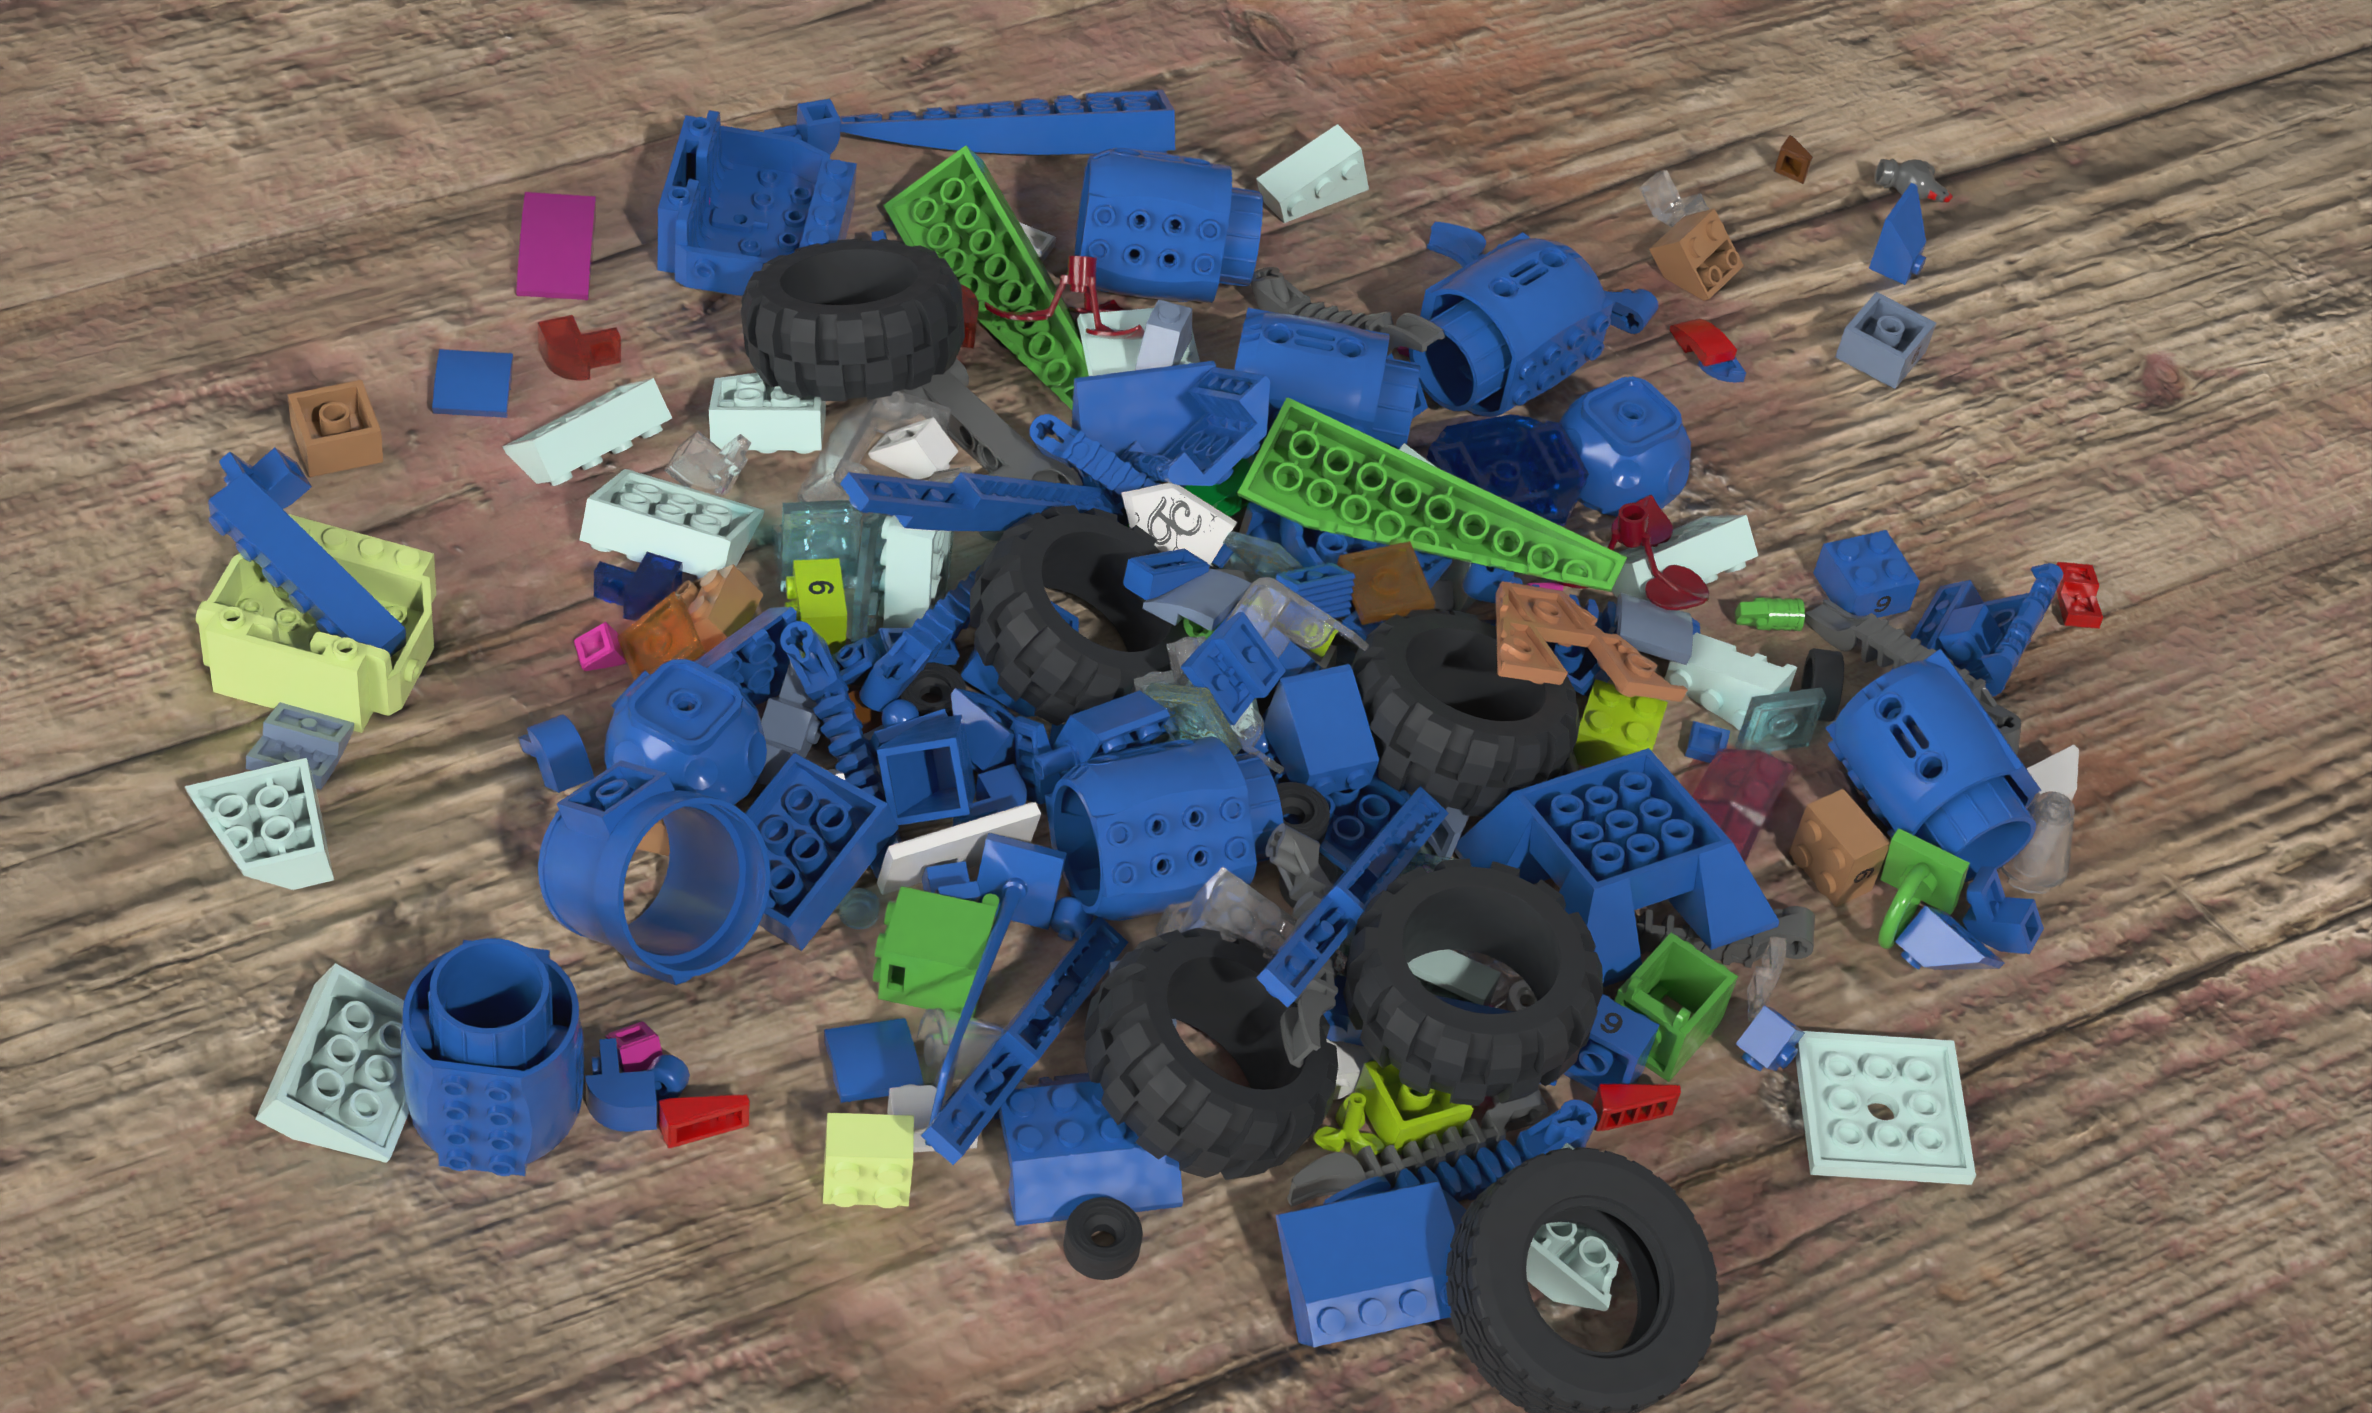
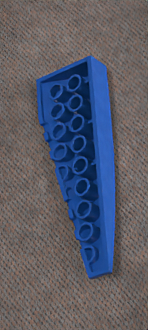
[839,90,1175,155]

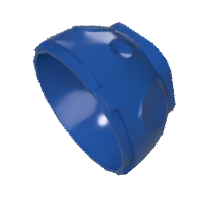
[1547,376,1691,517]
[604,659,767,805]

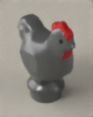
[1875,158,1953,203]

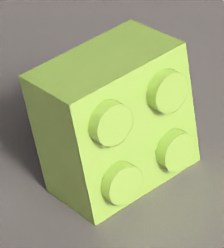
[823,1113,914,1208]

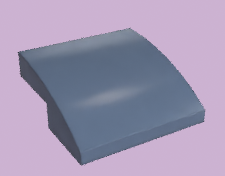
[1142,569,1252,631]
[1614,593,1693,665]
[245,702,354,790]

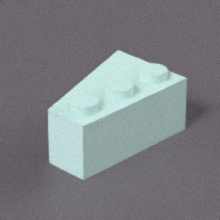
[1664,633,1797,740]

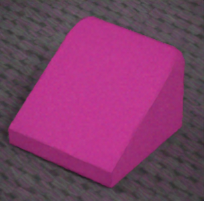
[573,622,628,671]
[605,1021,663,1073]

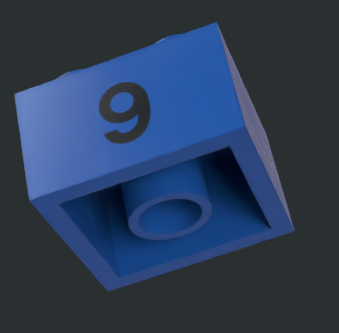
[1813,530,1920,618]
[1564,994,1659,1092]

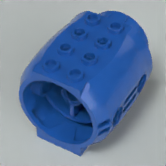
[1074,148,1263,303]
[1409,232,1614,417]
[1234,308,1421,455]
[1826,649,2041,882]
[1045,736,1283,921]
[401,938,584,1176]

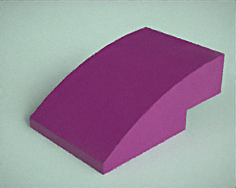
[516,192,596,300]

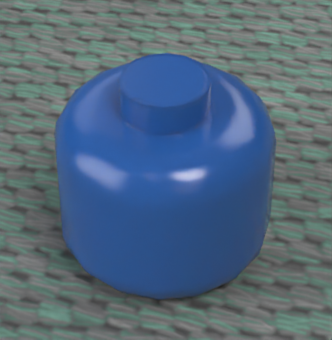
[1050,897,1093,941]
[646,1055,690,1101]

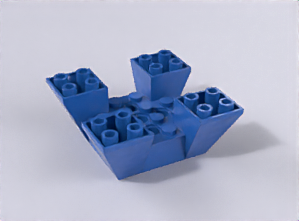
[1454,748,1779,987]

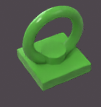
[1878,828,1970,949]

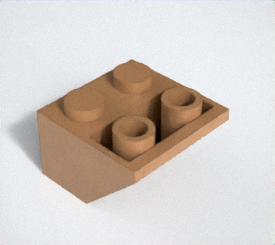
[1649,208,1744,301]
[655,564,763,656]

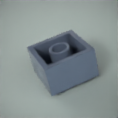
[1835,292,1936,389]

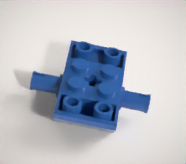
[1032,690,1182,780]

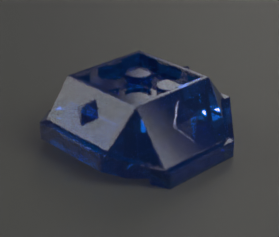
[1427,414,1589,526]

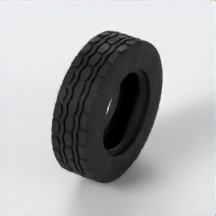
[1446,1147,1719,1413]

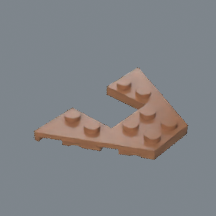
[1496,581,1688,702]

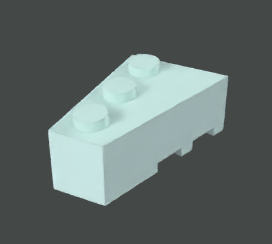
[1256,124,1369,223]

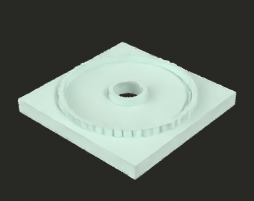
[1795,1031,1976,1185]

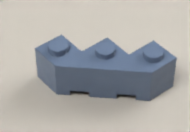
[756,661,824,786]

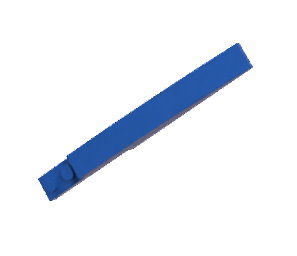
[840,472,1123,531]
[1256,786,1449,1008]
[921,917,1129,1165]

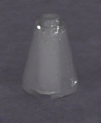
[1997,791,2075,894]
[917,1008,1006,1089]

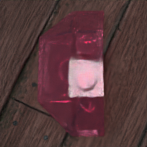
[1692,749,1799,863]

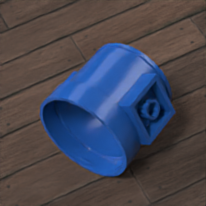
[538,760,770,985]

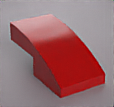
[1669,318,1737,367]
[2057,562,2103,629]

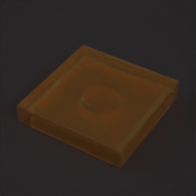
[1337,541,1436,625]
[617,592,705,681]

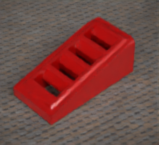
[1592,1084,1681,1131]
[658,1094,750,1148]

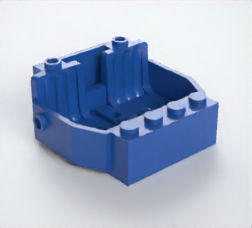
[657,110,857,296]

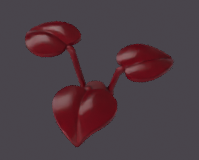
[985,255,1144,340]
[1553,495,1709,610]

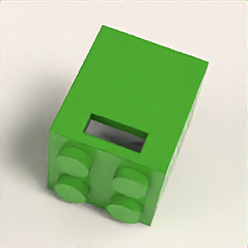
[873,886,999,1019]
[1615,932,1738,1082]

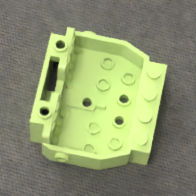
[196,514,436,733]

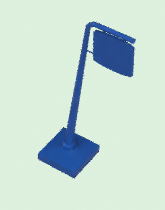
[925,833,1067,1146]

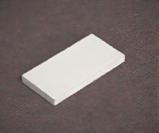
[877,802,1041,895]

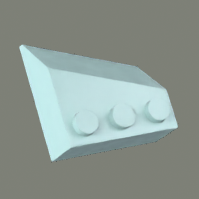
[709,373,826,454]
[185,758,334,890]
[1526,1143,1619,1311]

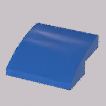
[432,349,513,418]
[1180,612,1286,726]
[824,1018,924,1103]

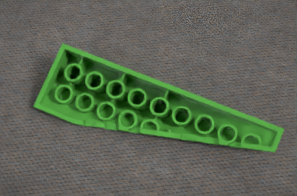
[883,145,1089,410]
[1237,397,1627,592]

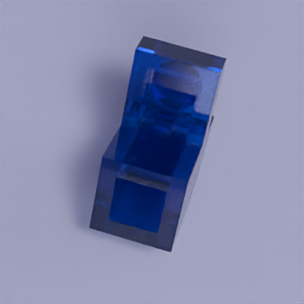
[594,551,683,621]

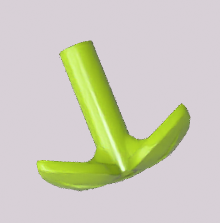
[1313,1093,1385,1155]

